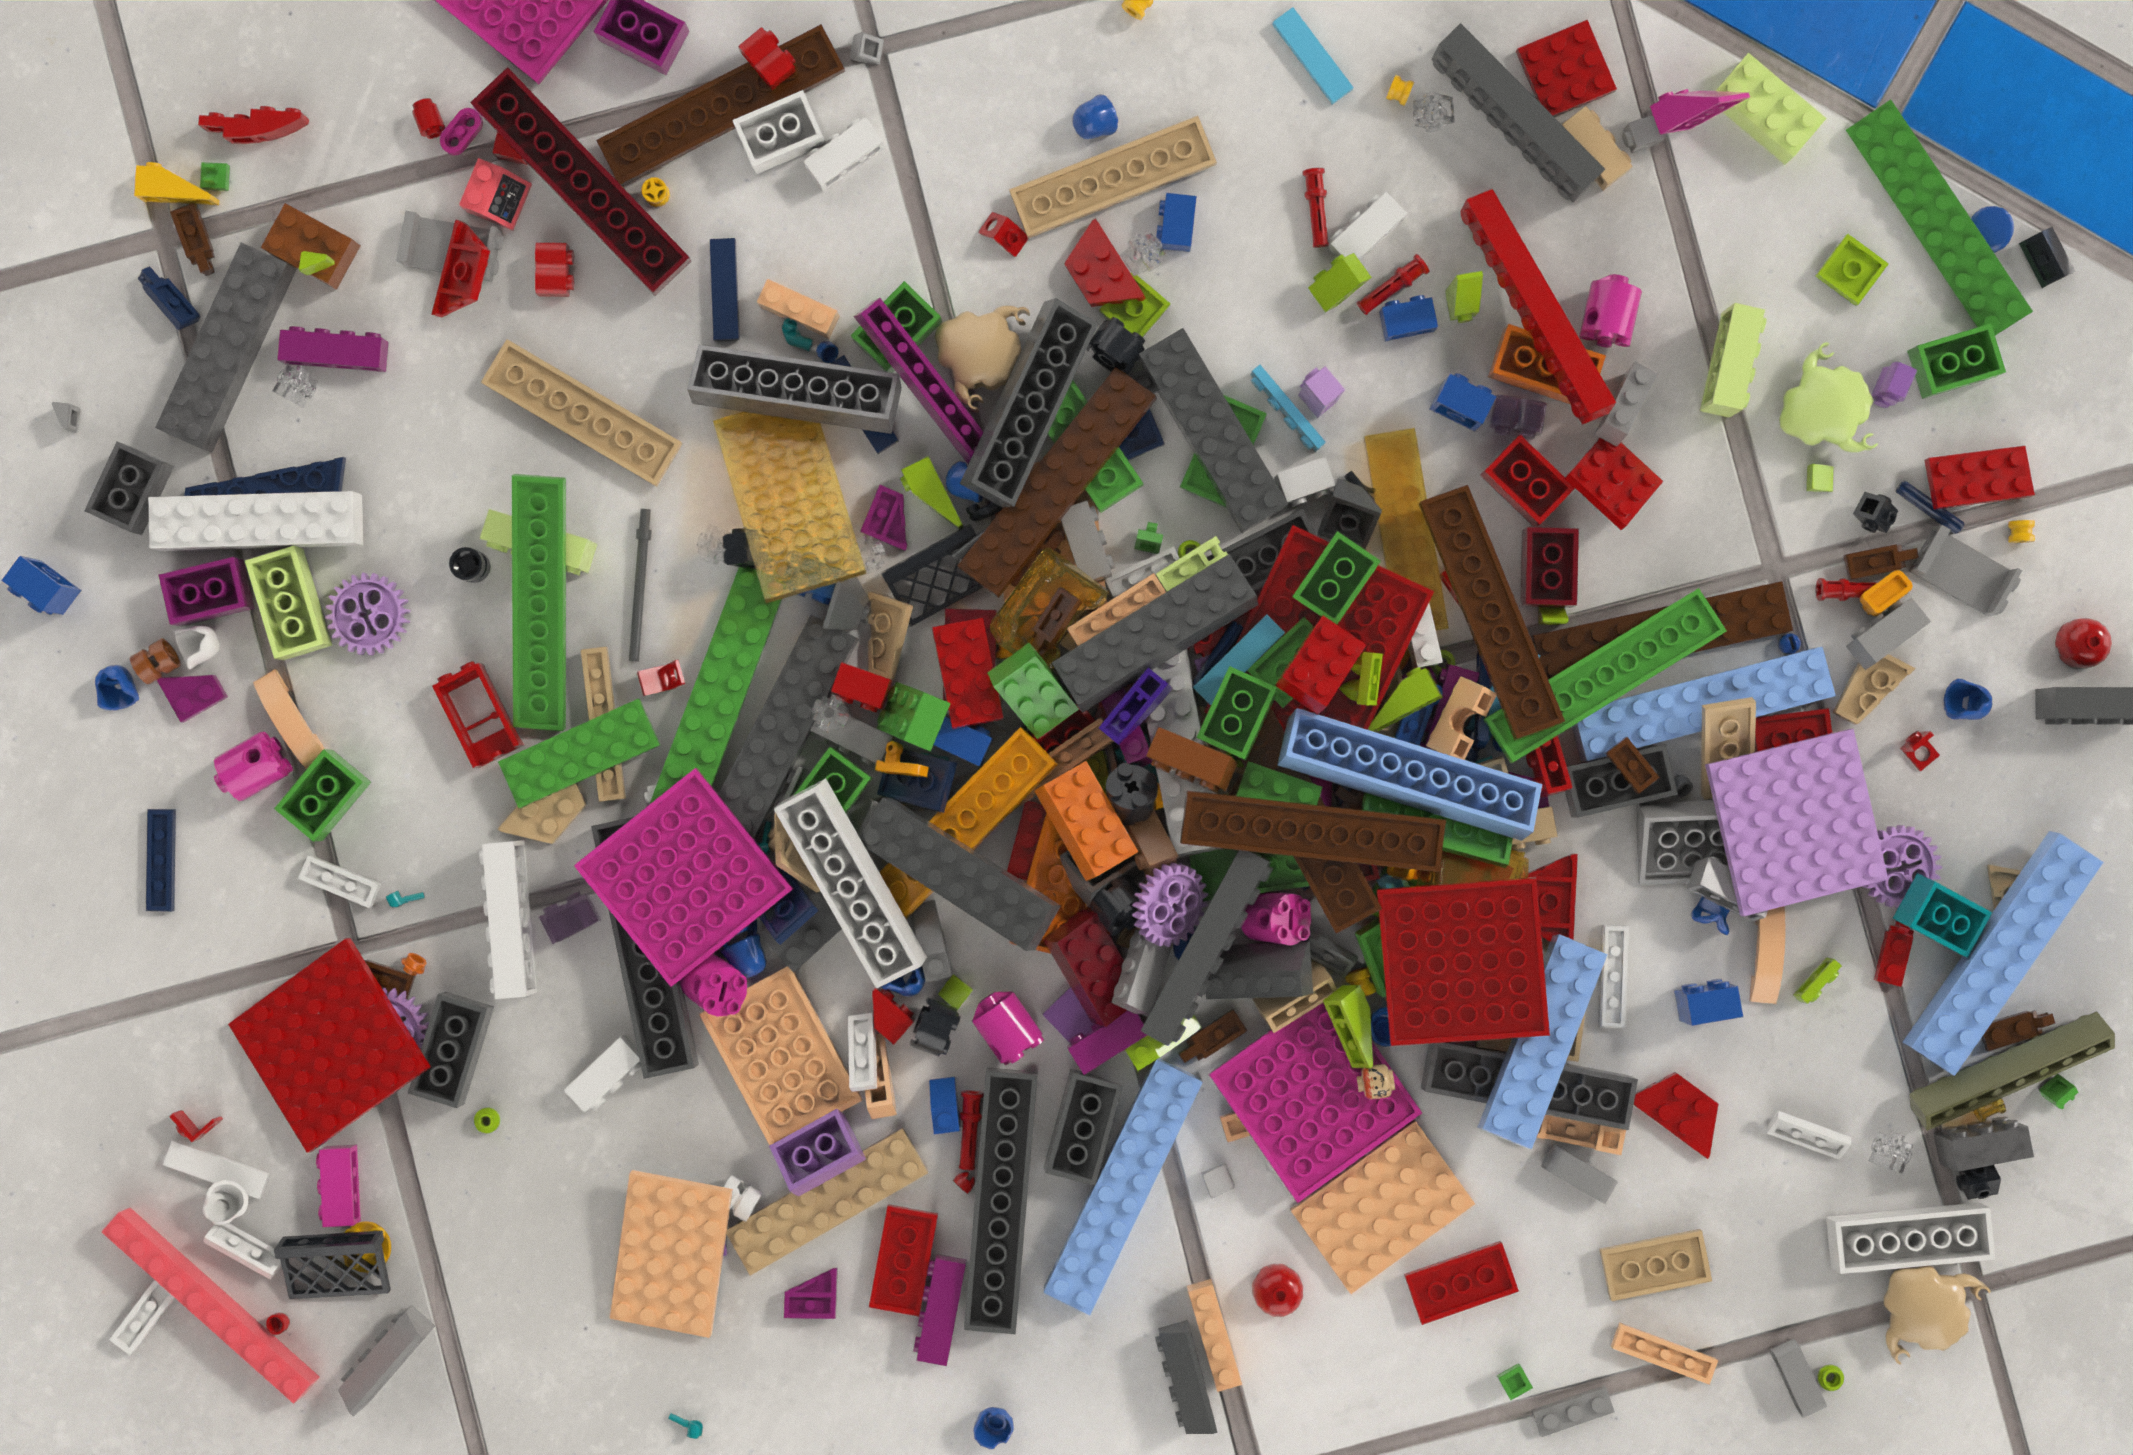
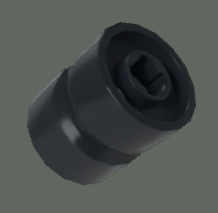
[449,547,491,583]

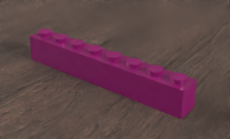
[853,298,983,465]

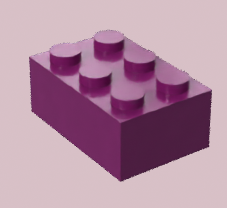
[593,0,690,75]
[158,557,255,627]

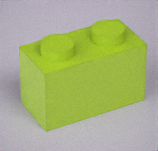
[1308,253,1372,313]

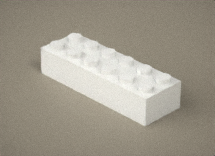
[479,840,537,999]
[1826,1203,1996,1274]

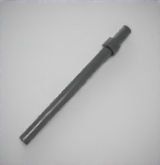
[629,509,652,662]

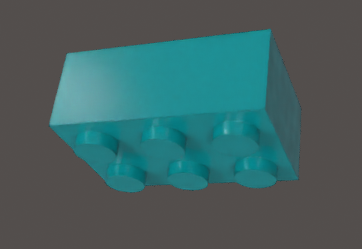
[1892,873,1993,958]

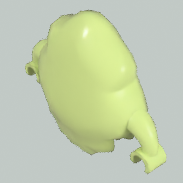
[1779,342,1878,452]

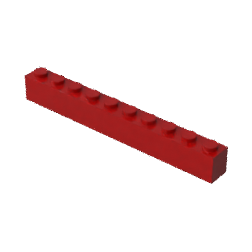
[1460,189,1617,425]

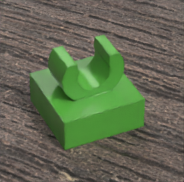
[200,162,230,191]
[1134,522,1163,554]
[2039,1074,2079,1109]
[1496,1363,1533,1400]

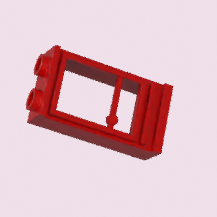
[432,661,524,768]

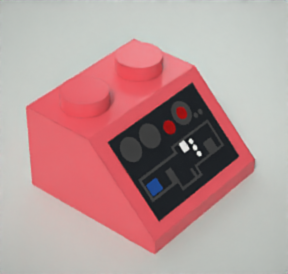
[459,158,532,231]

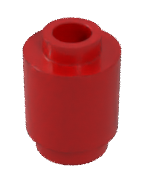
[412,98,445,139]

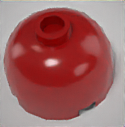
[2055,618,2112,669]
[1252,1264,1303,1317]

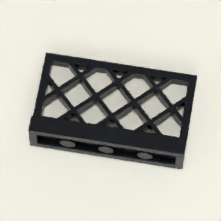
[881,524,983,627]
[274,1231,391,1299]

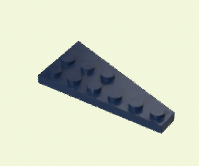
[184,457,346,496]

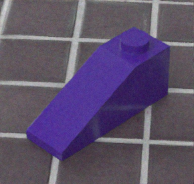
[1099,668,1173,745]

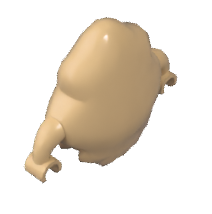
[935,305,1030,413]
[1883,1266,1991,1364]

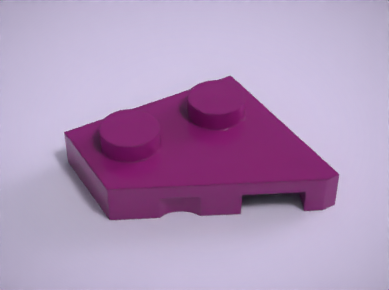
[860,485,907,551]
[157,675,228,723]
[784,1268,838,1319]

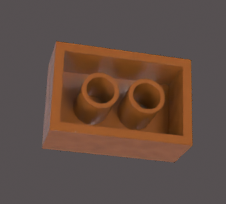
[260,203,361,290]
[1146,727,1238,793]

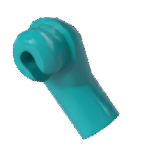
[782,318,813,352]

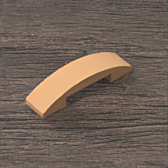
[253,669,325,769]
[1749,906,1785,1004]
[1536,1115,1626,1155]

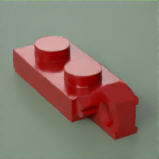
[1874,921,1914,987]

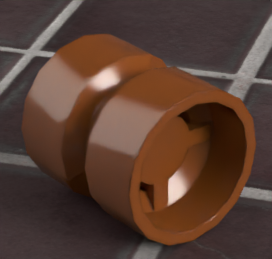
[130,638,181,684]

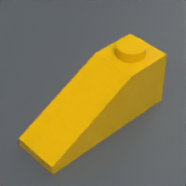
[134,162,220,205]

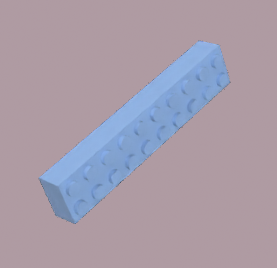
[1572,646,1836,762]
[1277,708,1542,841]
[1903,831,2104,1076]
[1044,1058,1203,1315]

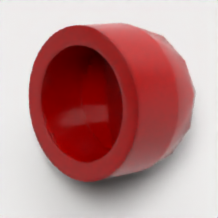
[952,1171,975,1194]
[266,1313,290,1335]

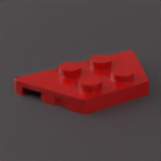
[1064,218,1146,307]
[431,220,490,318]
[1524,854,1578,942]
[1634,1072,1719,1159]

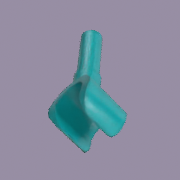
[757,821,772,855]
[386,891,425,908]
[668,1413,703,1439]

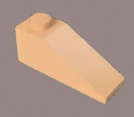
[865,1033,897,1119]

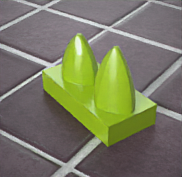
[1339,652,1383,705]

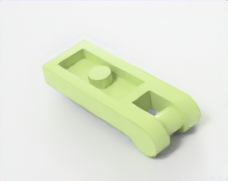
[1155,536,1228,592]

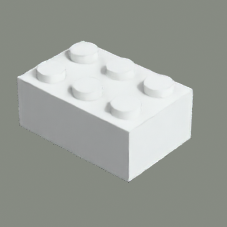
[732,90,826,175]

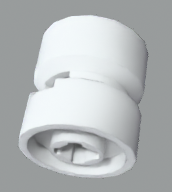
[724,1175,763,1222]

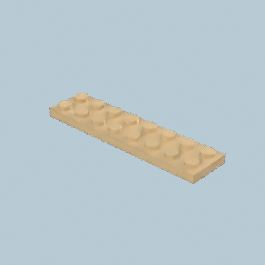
[1009,116,1217,239]
[481,339,683,487]
[726,1128,929,1276]

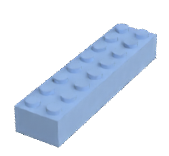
[1477,934,1608,1149]

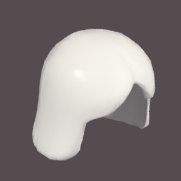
[174,626,220,670]
[203,1180,249,1225]

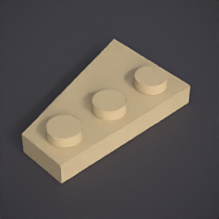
[1832,654,1916,725]

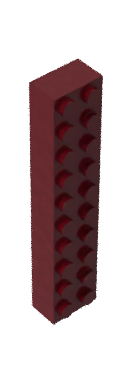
[470,67,692,296]

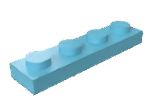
[1251,365,1326,452]

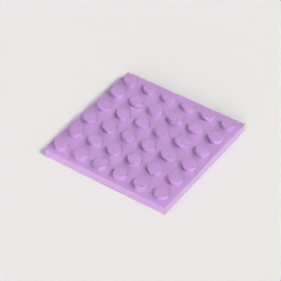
[1705,729,1888,916]

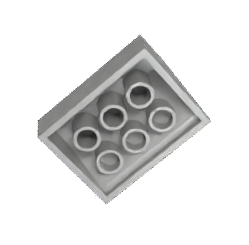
[1636,800,1729,885]

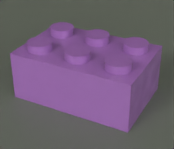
[769,1109,866,1196]

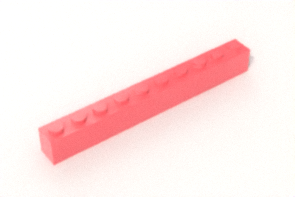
[102,1208,320,1404]

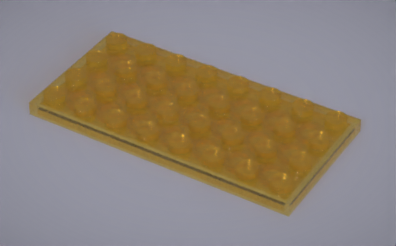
[713,412,867,603]

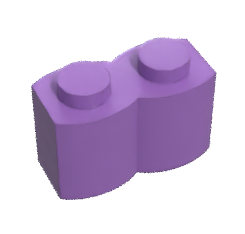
[1871,362,1917,408]

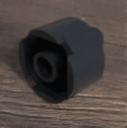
[1086,317,1145,375]
[1104,763,1158,826]
[1090,875,1142,936]
[910,997,961,1057]

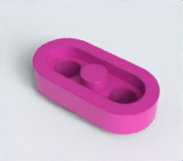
[440,108,483,155]

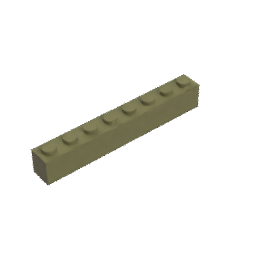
[1909,1011,2115,1131]

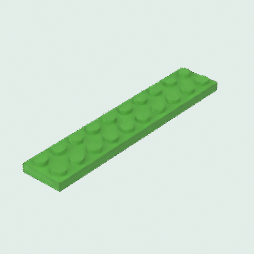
[1846,99,2033,336]
[512,474,566,731]
[650,567,787,803]
[1484,588,1727,763]

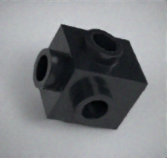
[1853,492,1898,533]
[1956,1165,2001,1200]

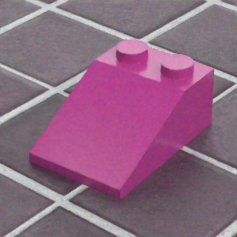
[1650,89,1750,135]

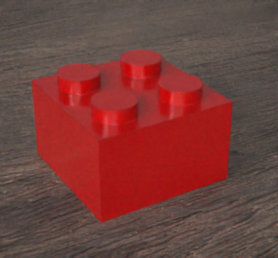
[831,662,894,713]

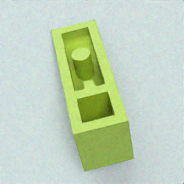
[1445,271,1483,323]
[900,456,963,530]
[1369,667,1443,733]
[1323,985,1373,1069]
[1125,1015,1202,1071]

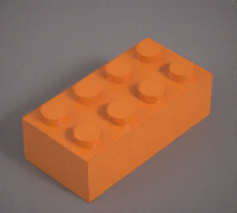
[1488,324,1606,404]
[1034,761,1138,881]

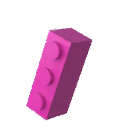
[316,1144,361,1227]

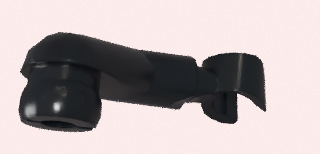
[966,502,1003,522]

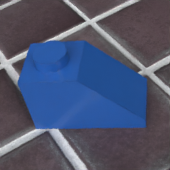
[929,1076,961,1134]

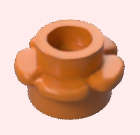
[401,953,427,976]

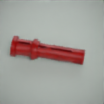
[1302,168,1329,248]
[1357,254,1430,315]
[1815,578,1878,601]
[959,1090,984,1170]

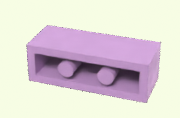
[1298,366,1345,418]

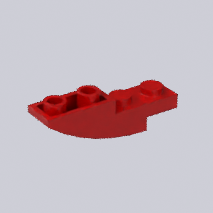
[198,106,309,144]

